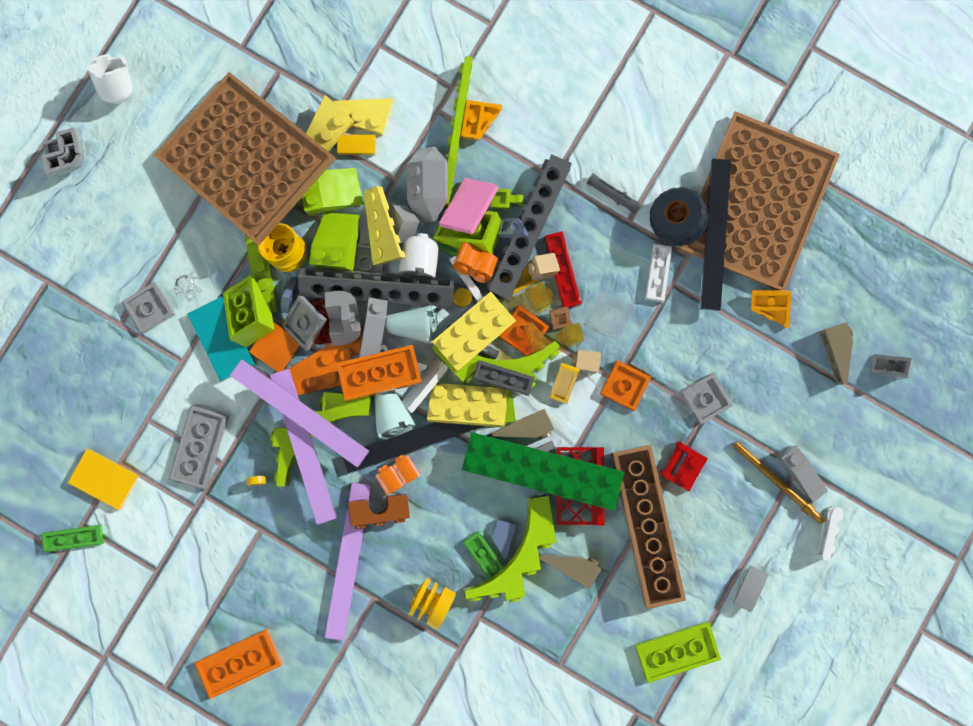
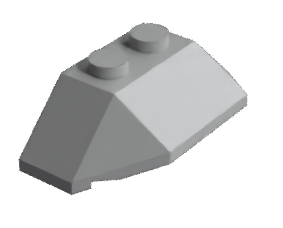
[407,146,448,224]

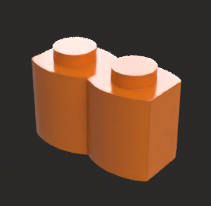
[452,242,498,283]
[375,455,420,496]

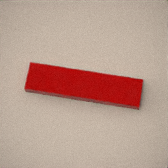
[544,231,582,308]

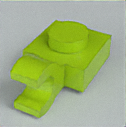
[491,188,524,209]

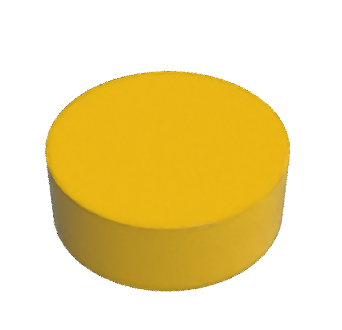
[453,288,472,308]
[246,476,266,486]

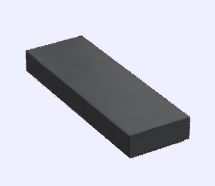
[473,360,534,397]

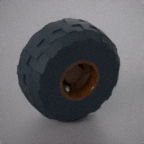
[649,187,708,246]

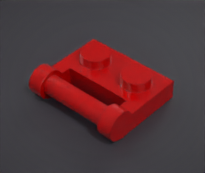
[659,441,708,492]

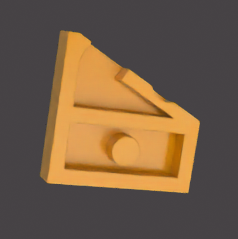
[461,100,502,141]
[750,290,792,328]

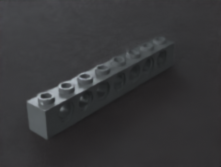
[486,154,572,303]
[298,267,455,308]

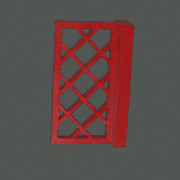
[556,447,605,526]

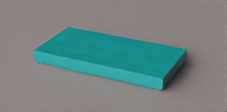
[187,297,256,382]

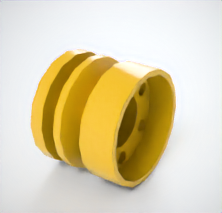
[258,223,308,273]
[408,578,456,631]

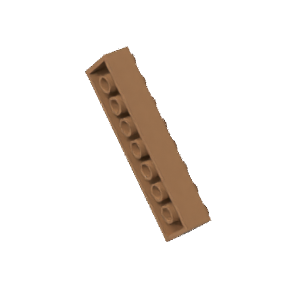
[610,445,686,609]

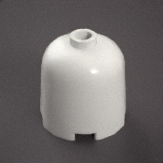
[87,54,133,104]
[398,233,438,278]

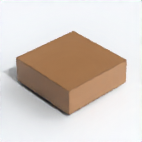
[549,306,571,330]

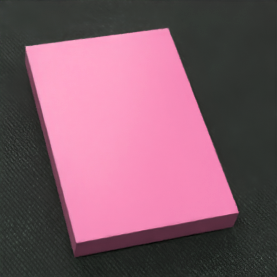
[439,178,498,235]

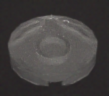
[659,381,698,419]

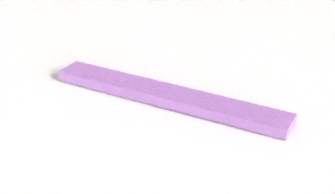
[230,360,369,467]
[270,369,337,525]
[325,482,372,641]

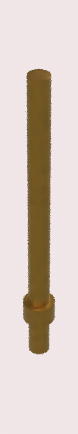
[732,441,825,524]

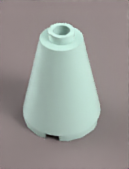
[384,305,439,344]
[374,390,415,439]

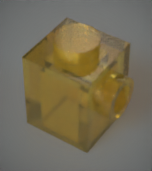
[525,281,554,313]
[557,322,584,348]

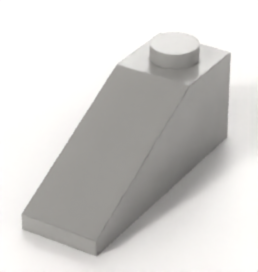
[359,298,388,358]
[775,446,828,503]

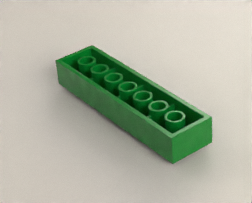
[462,432,625,511]

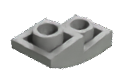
[733,566,769,612]

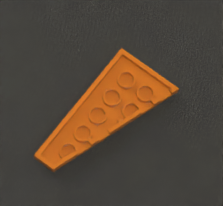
[270,325,363,396]

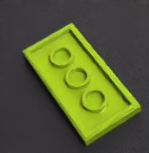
[634,621,721,684]

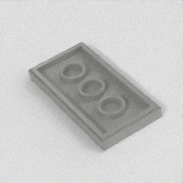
[168,405,229,490]

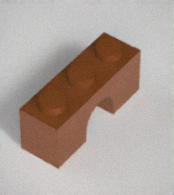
[347,493,410,529]

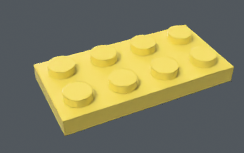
[432,292,516,371]
[427,383,509,427]

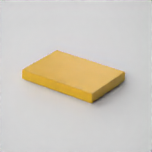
[68,449,139,510]

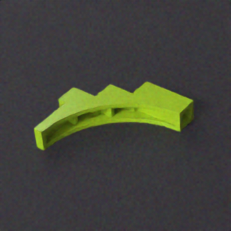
[432,341,560,389]
[270,392,373,487]
[463,495,556,602]

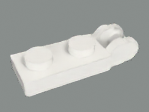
[816,506,844,561]

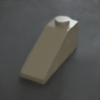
[819,322,853,385]
[492,408,554,440]
[539,553,601,589]

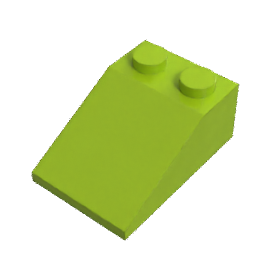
[302,168,364,216]
[433,207,502,254]
[309,212,361,271]
[223,275,275,347]

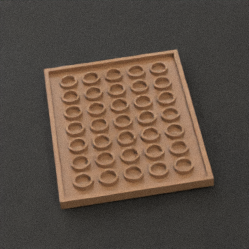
[154,72,336,246]
[678,111,840,290]

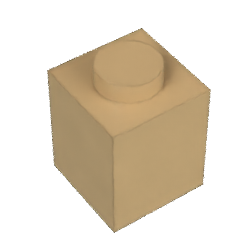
[527,253,560,281]
[572,350,601,373]

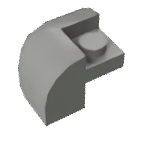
[41,127,84,177]
[325,291,361,346]

